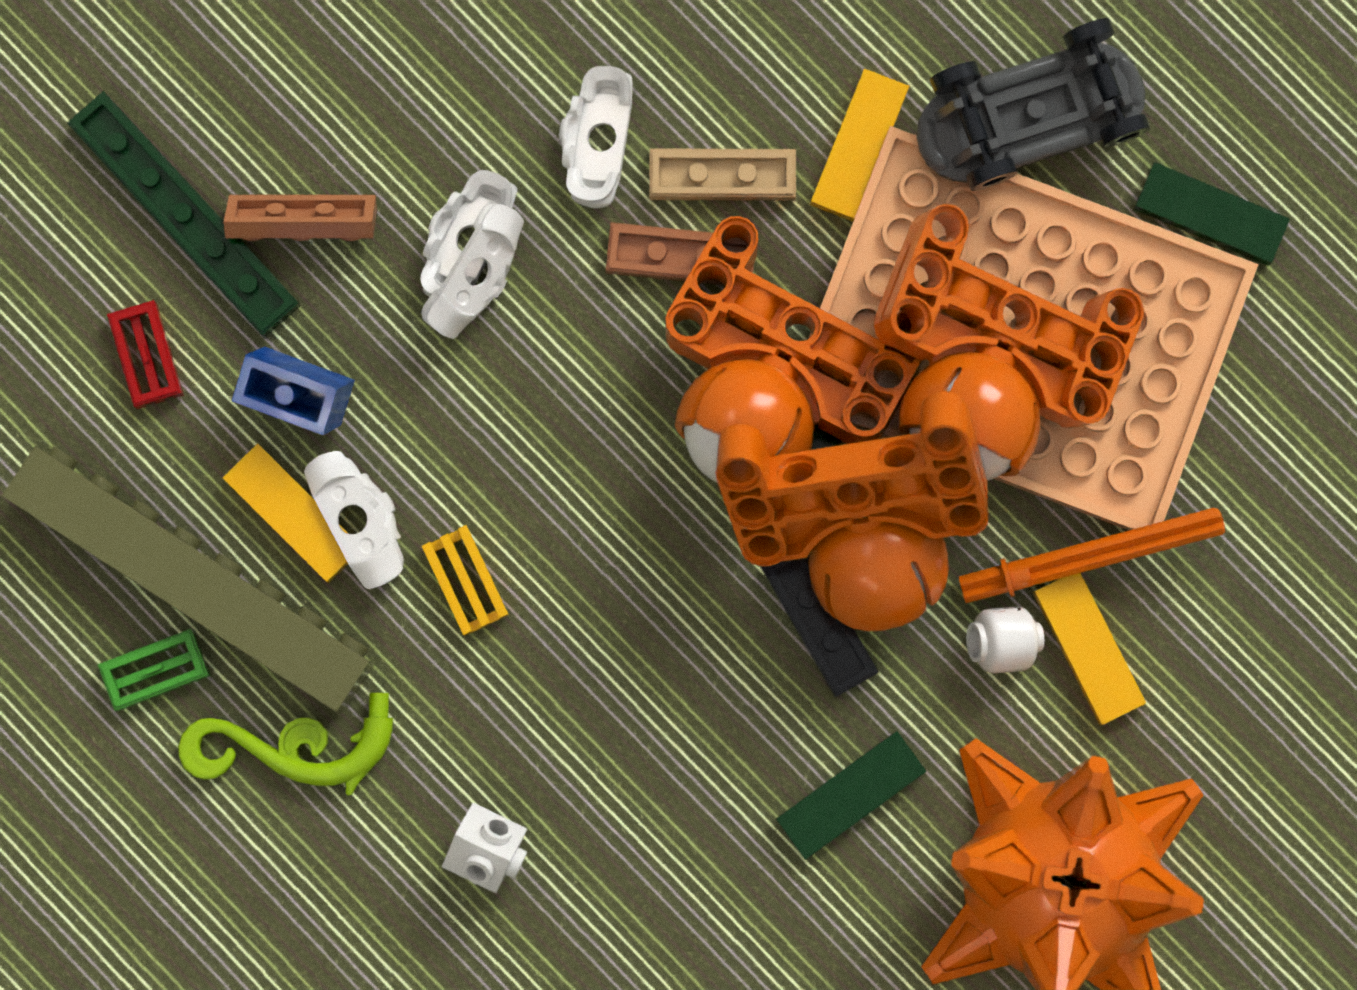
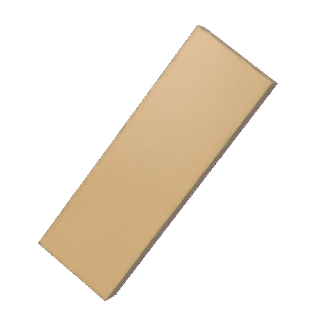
[649,149,796,201]

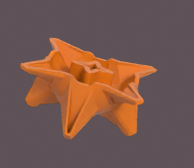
[921,738,1204,990]

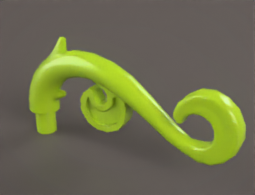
[178,693,393,796]

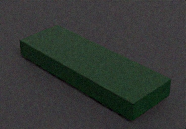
[1134,162,1290,266]
[776,731,927,860]

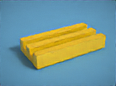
[422,525,509,636]

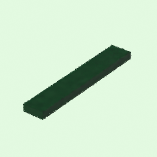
[67,91,301,338]

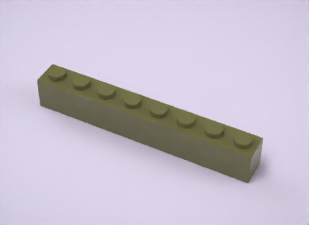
[2,446,374,714]

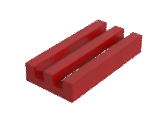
[107,300,184,410]

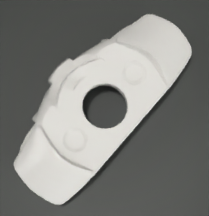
[559,66,632,208]
[420,170,517,297]
[422,203,524,339]
[304,451,404,589]

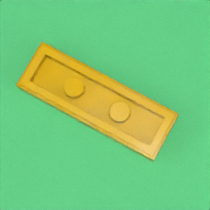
[810,68,909,222]
[223,443,349,583]
[1032,573,1146,726]

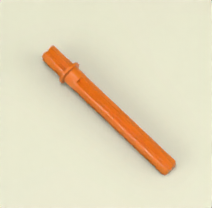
[959,508,1225,604]

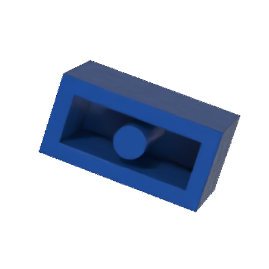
[232,347,355,435]

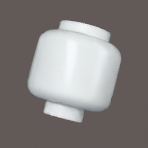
[966,607,1045,673]

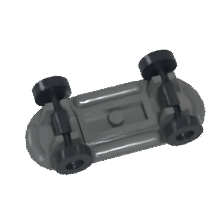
[916,18,1151,191]

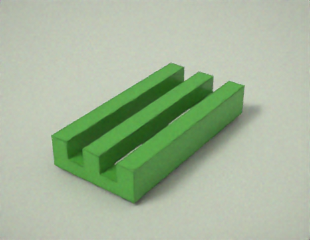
[98,629,211,712]

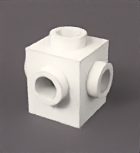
[442,803,527,893]

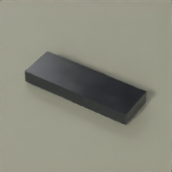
[761,553,879,697]

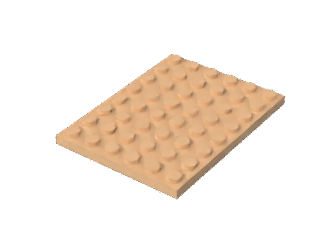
[808,126,1259,530]

